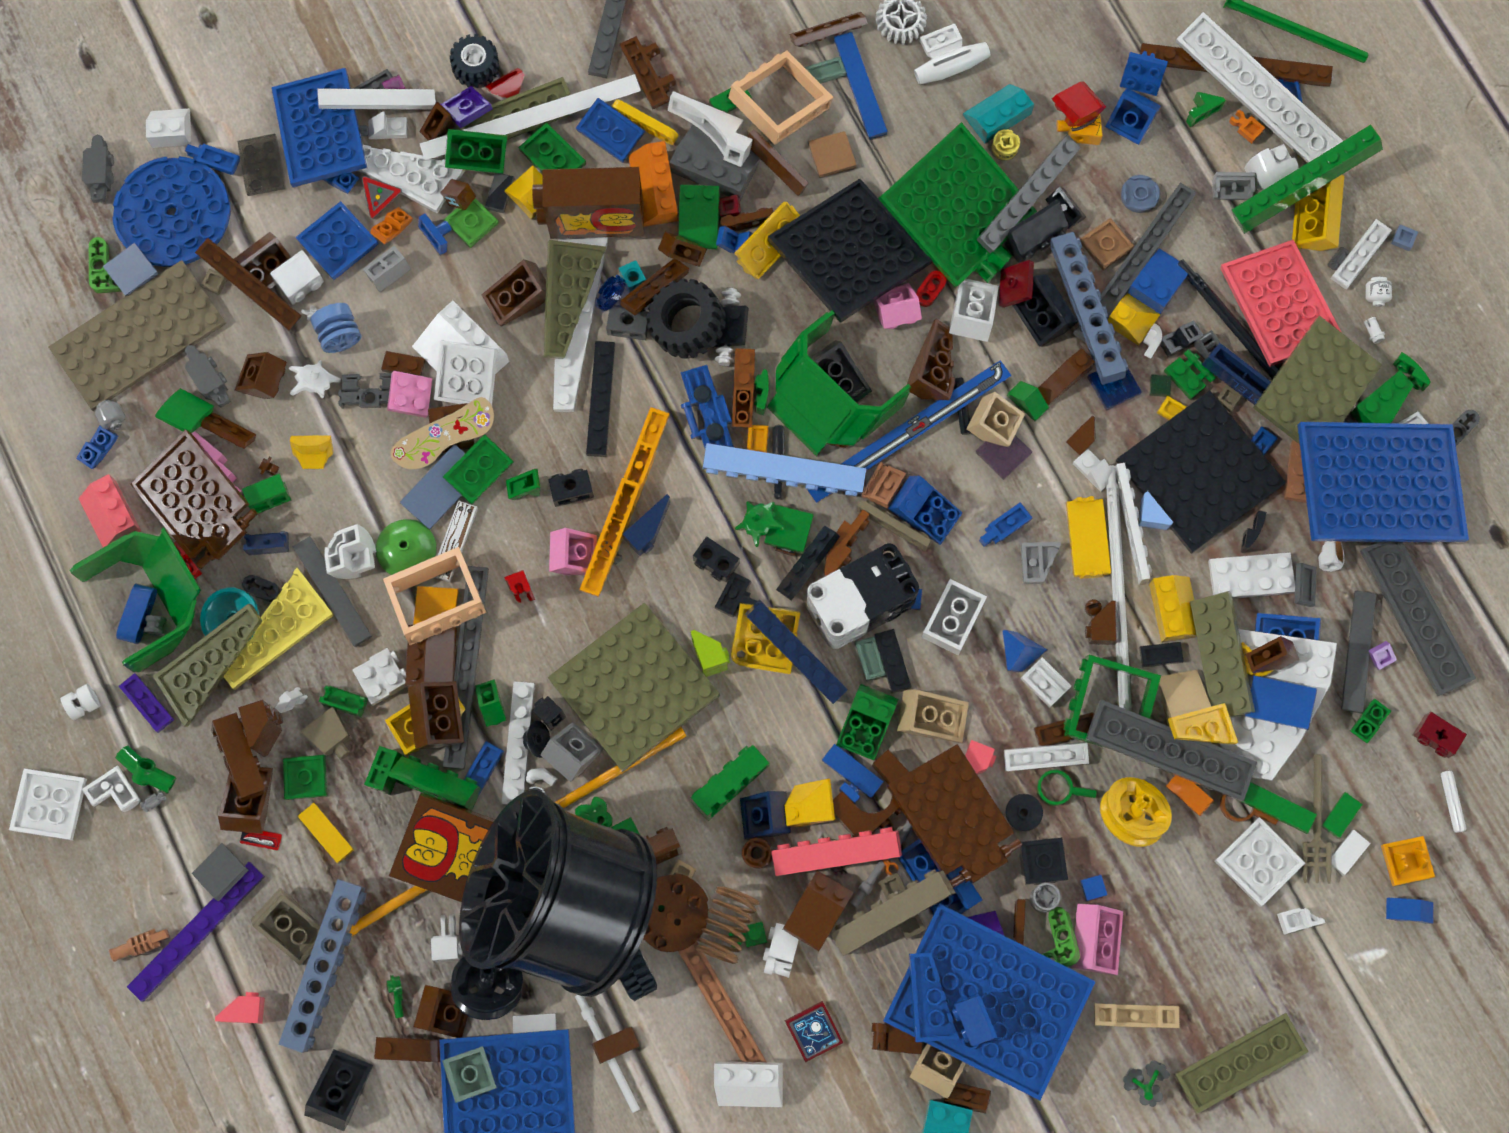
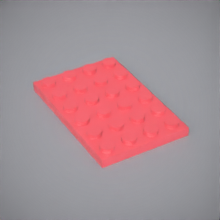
[1220,240,1342,367]

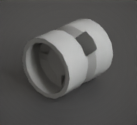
[1030,883,1060,913]

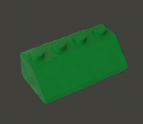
[388,755,481,811]

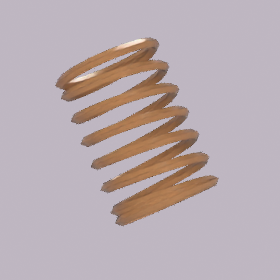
[694,886,759,964]

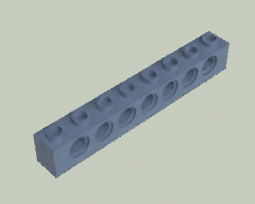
[1050,232,1128,385]
[278,879,367,1053]

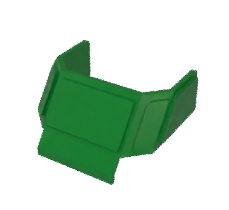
[767,310,911,457]
[69,528,201,673]

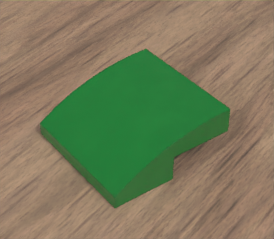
[155,388,214,433]

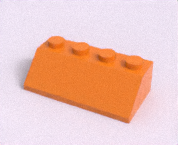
[628,141,679,227]

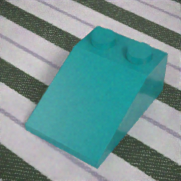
[922,1100,973,1133]

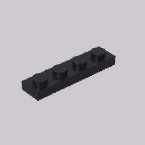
[776,526,840,601]

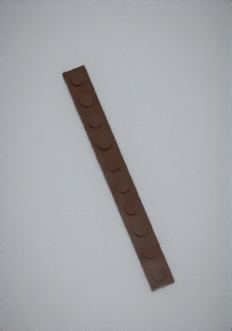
[1140,43,1333,87]

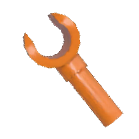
[882,859,899,876]

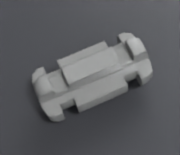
[140,790,166,812]

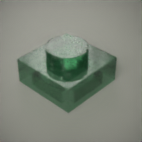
[1149,374,1171,397]

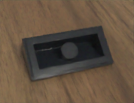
[1045,187,1086,229]

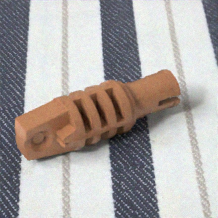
[109,929,170,962]

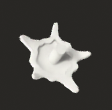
[289,360,341,398]

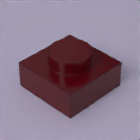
[719,195,741,217]

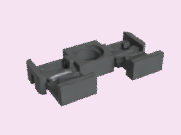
[338,373,392,409]

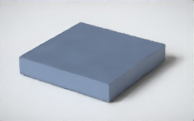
[103,243,159,296]

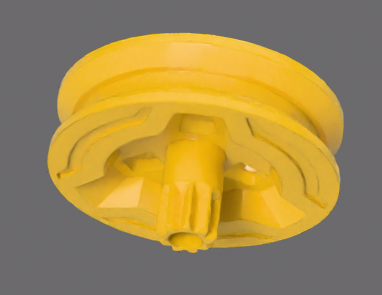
[1100,777,1172,847]

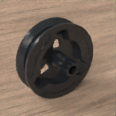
[451,957,523,1020]

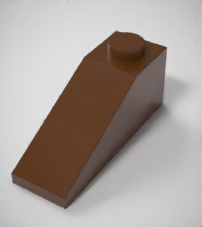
[1038,348,1095,406]
[374,1037,441,1063]

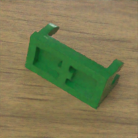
[242,473,291,514]
[318,685,368,718]
[364,746,406,795]

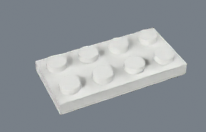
[1208,552,1295,599]

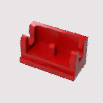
[504,570,535,603]

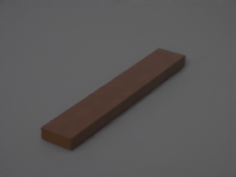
[195,238,302,331]

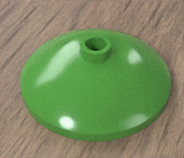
[376,519,437,575]

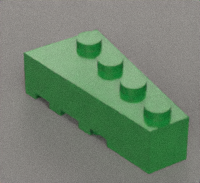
[690,745,770,821]

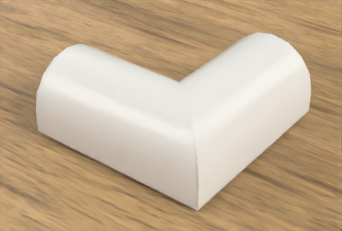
[82,765,141,812]

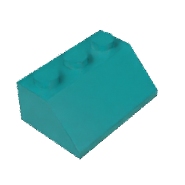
[963,84,1034,144]

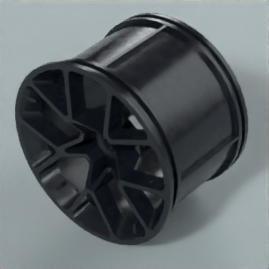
[459,790,657,997]

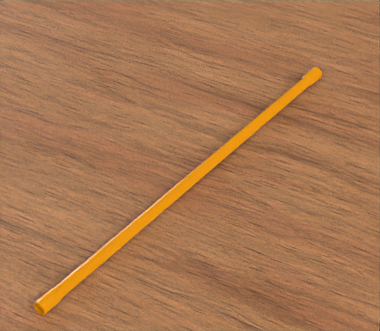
[338,727,687,936]

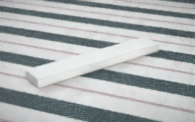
[318,89,436,109]

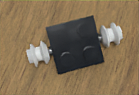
[710,288,749,366]

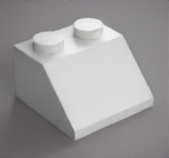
[146,108,191,148]
[270,250,324,305]

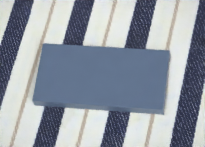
[400,444,465,530]

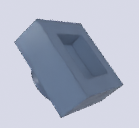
[1391,225,1418,251]

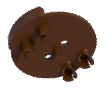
[643,873,709,952]

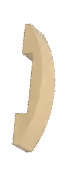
[1094,1003,1179,1028]

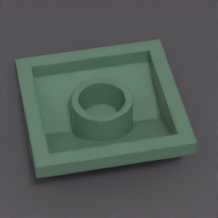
[442,1046,496,1103]

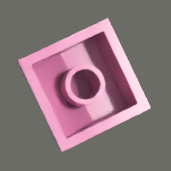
[874,283,922,329]
[549,528,597,575]

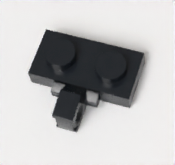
[715,572,757,617]

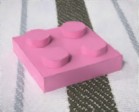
[387,371,432,418]

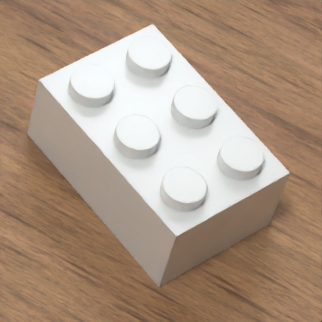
[922,579,987,656]

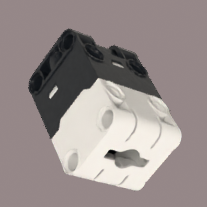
[806,543,919,649]

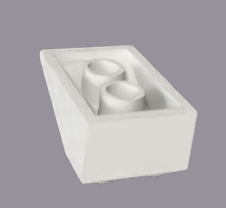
[949,279,999,342]

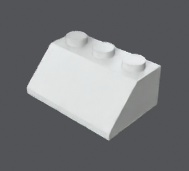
[714,1062,783,1107]

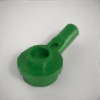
[386,975,404,1018]

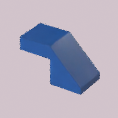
[716,226,753,253]
[1386,898,1433,924]

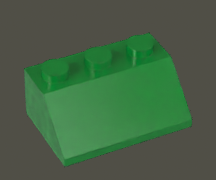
[445,129,507,174]

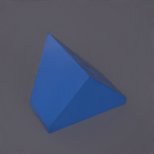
[1002,630,1048,673]

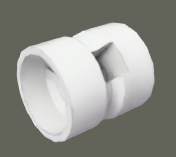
[60,683,101,721]

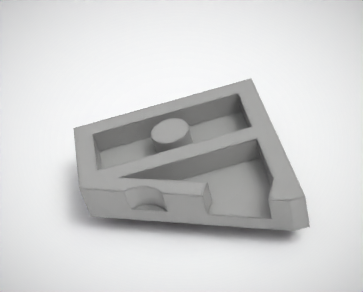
[1021,542,1061,584]

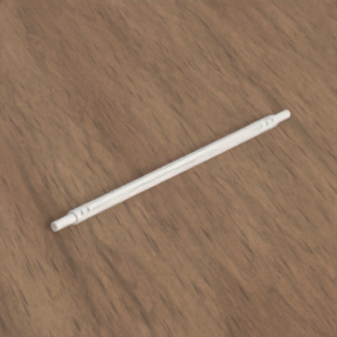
[1106,465,1132,712]

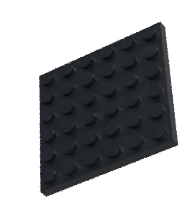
[768,179,933,323]
[1116,391,1286,554]

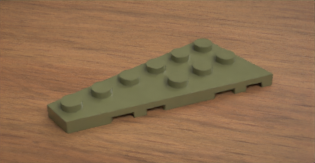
[153,604,262,727]

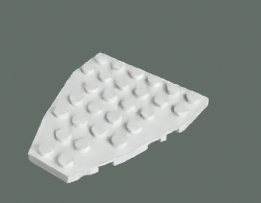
[1220,629,1337,781]

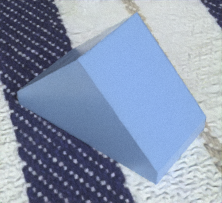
[1138,491,1173,530]

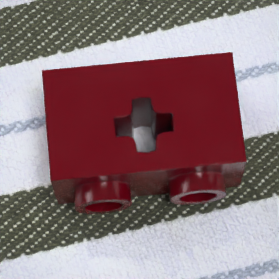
[1413,712,1467,758]

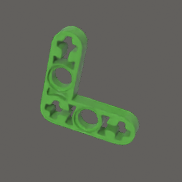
[89,237,122,293]
[1042,907,1080,967]

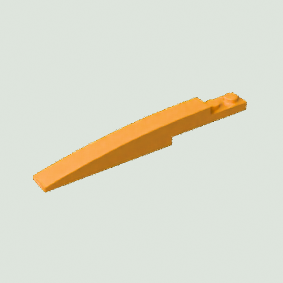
[579,407,670,597]

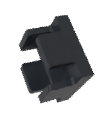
[1019,837,1068,885]

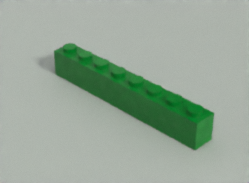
[1231,124,1383,234]

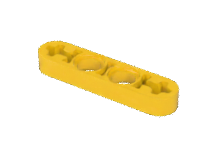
[611,99,679,145]

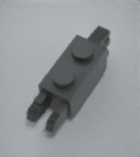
[82,134,114,203]
[185,345,231,408]

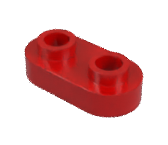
[916,270,947,307]

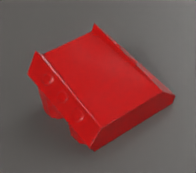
[1052,81,1106,127]

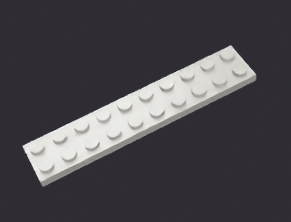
[1175,12,1343,163]

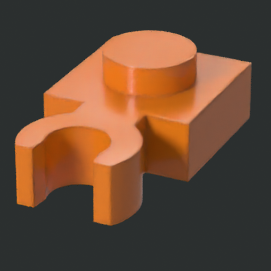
[1229,110,1266,144]

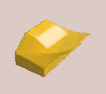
[290,435,334,469]

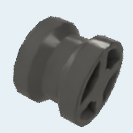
[144,615,167,636]

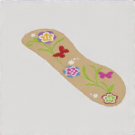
[391,397,494,469]

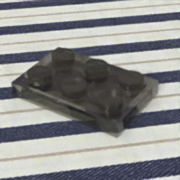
[237,133,286,196]

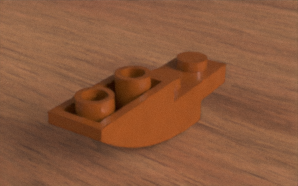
[732,348,755,428]
[824,510,870,577]

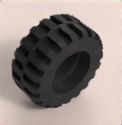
[646,279,726,359]

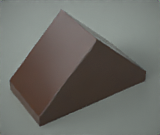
[419,102,455,141]

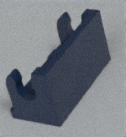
[243,531,289,556]

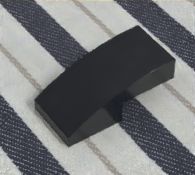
[1160,320,1203,357]
[1241,511,1267,553]

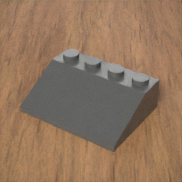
[670,125,761,201]

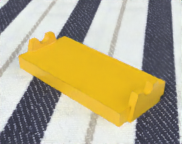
[734,202,800,279]
[1066,496,1111,579]

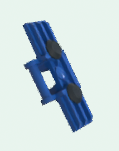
[680,365,734,448]

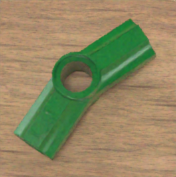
[115,745,176,794]

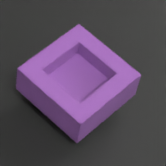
[1369,641,1397,670]

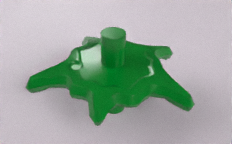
[735,501,785,547]

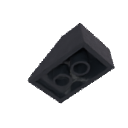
[810,340,872,402]
[304,1049,373,1131]

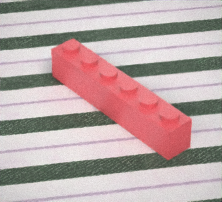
[772,827,902,876]

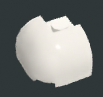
[1244,144,1299,191]
[325,524,376,579]

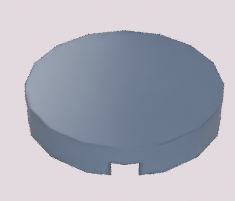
[1120,175,1160,213]

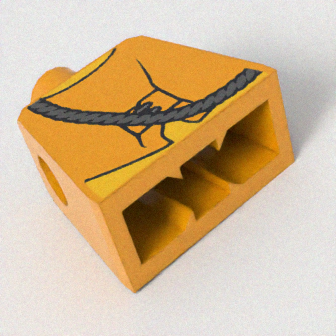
[1056,114,1103,145]

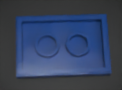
[576,98,645,163]
[1245,676,1317,730]

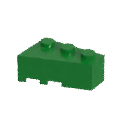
[1350,370,1414,423]

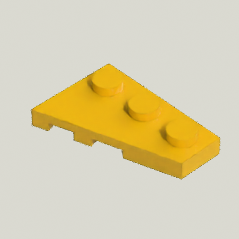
[1168,703,1238,744]

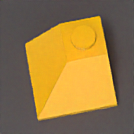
[504,165,543,220]
[1107,293,1160,346]
[784,778,835,827]

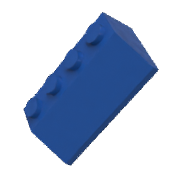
[898,839,983,914]

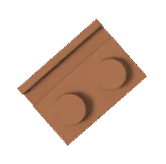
[862,462,906,508]

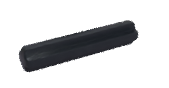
[954,377,971,435]

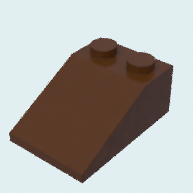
[481,259,546,326]
[218,767,273,834]
[643,827,683,865]
[782,871,854,951]

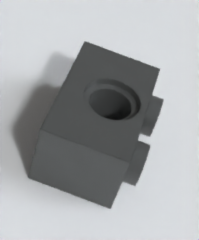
[606,305,649,341]

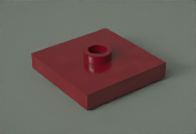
[999,260,1034,308]

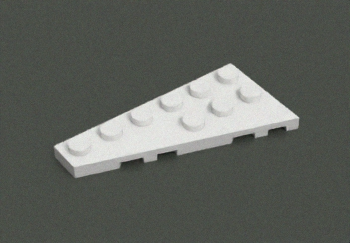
[358,145,465,213]

